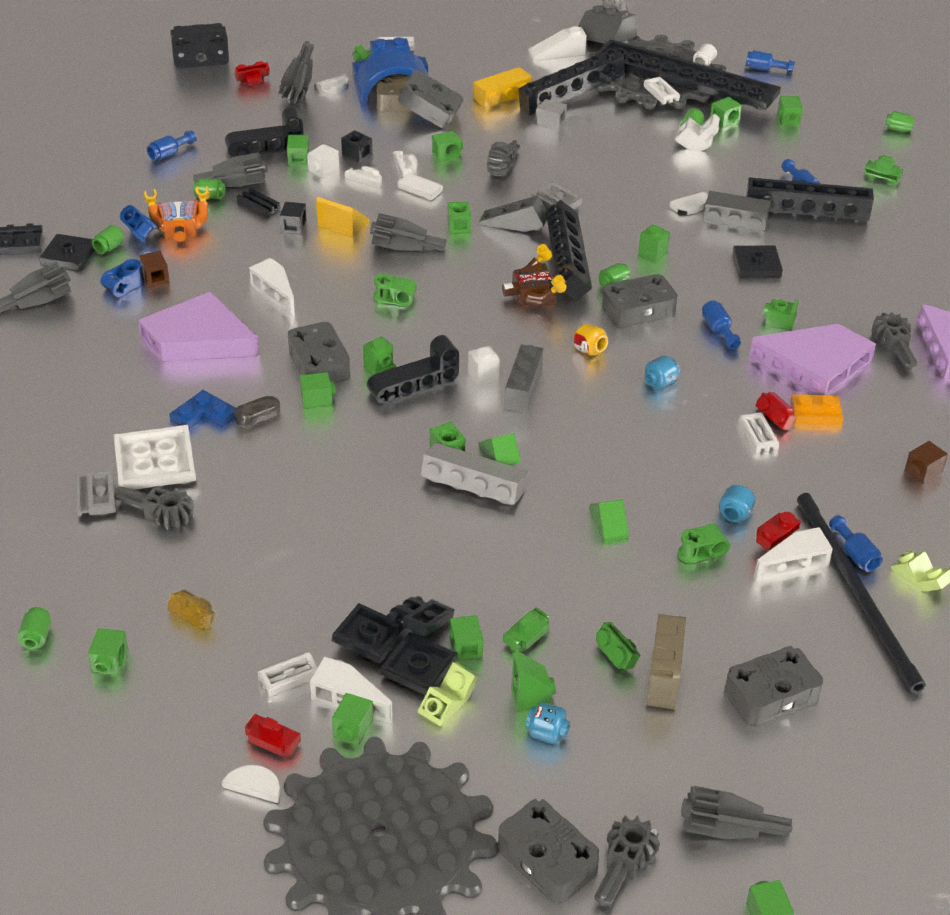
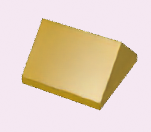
[316,197,370,237]

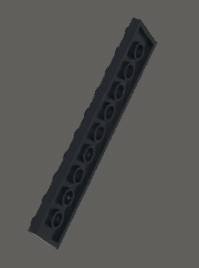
[594,39,781,110]

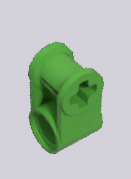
[373,274,417,307]
[677,523,730,564]

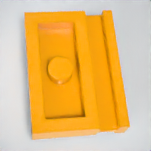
[790,394,844,425]

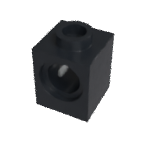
[341,130,373,163]
[280,202,307,235]

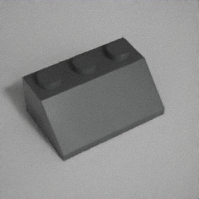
[578,5,637,44]

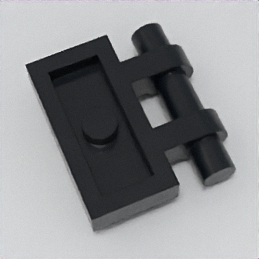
[0,223,43,255]
[386,596,455,637]

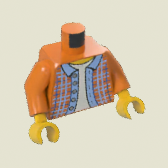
[144,186,210,242]

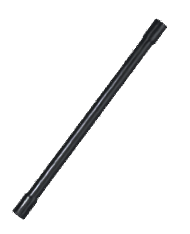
[797,493,926,693]

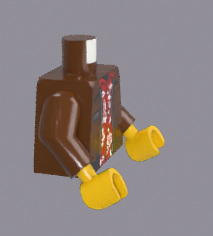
[502,244,566,307]

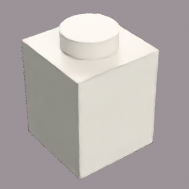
[307,144,339,178]
[468,346,500,387]

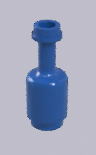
[745,50,795,73]
[147,130,197,161]
[781,159,820,184]
[702,300,741,350]
[829,515,883,572]

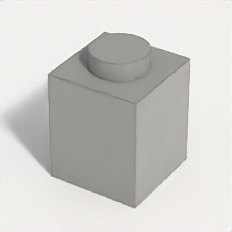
[535,99,567,130]

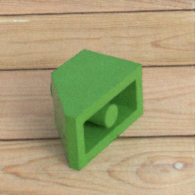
[478,433,521,466]
[511,652,556,712]

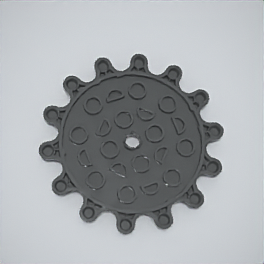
[588,34,726,109]
[263,737,498,915]

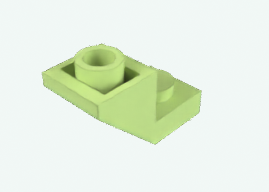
[890,550,950,591]
[417,662,480,726]

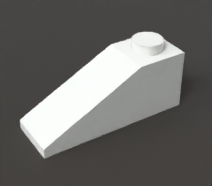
[528,26,587,61]
[249,257,295,315]
[754,527,833,582]
[310,657,393,724]

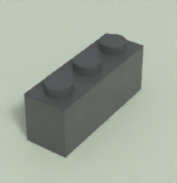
[703,191,771,232]
[504,344,544,413]

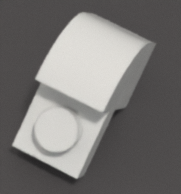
[675,114,720,151]

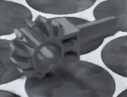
[487,140,520,177]
[871,312,917,370]
[114,486,194,531]
[594,815,660,907]

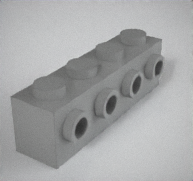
[421,442,528,505]

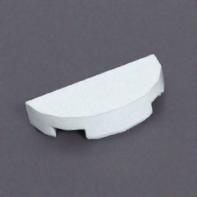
[314,74,349,94]
[393,151,417,178]
[345,166,382,188]
[669,192,707,214]
[222,765,281,803]

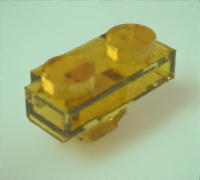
[167,590,216,631]

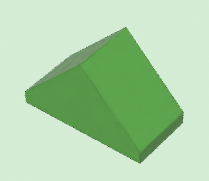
[589,499,629,543]

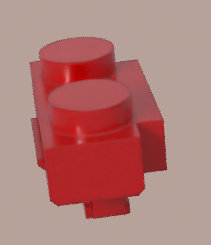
[234,61,270,87]
[755,392,796,430]
[756,512,801,551]
[245,714,301,756]

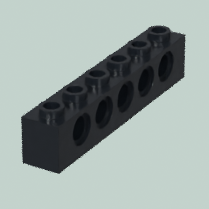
[518,48,625,116]
[746,177,874,221]
[546,200,592,301]

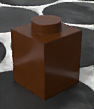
[139,251,170,288]
[905,441,948,484]

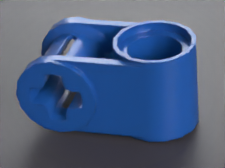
[120,205,158,243]
[100,259,145,297]

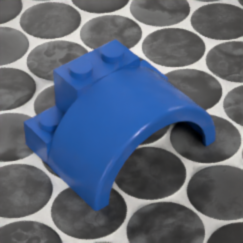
[352,37,429,104]

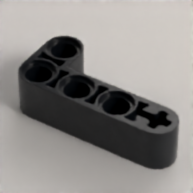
[225,107,304,157]
[367,335,459,404]

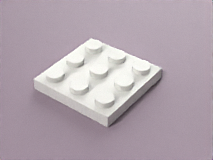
[114,425,196,490]

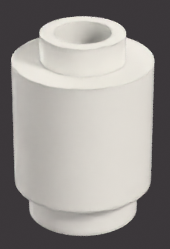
[693,44,717,66]

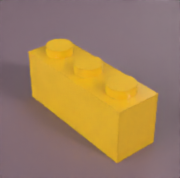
[473,67,532,108]

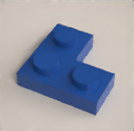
[169,390,239,429]

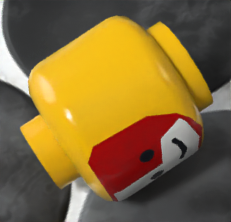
[574,323,608,356]

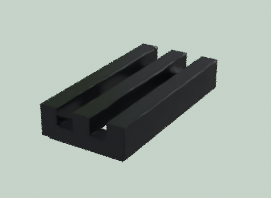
[236,188,281,217]

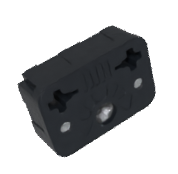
[170,23,229,68]

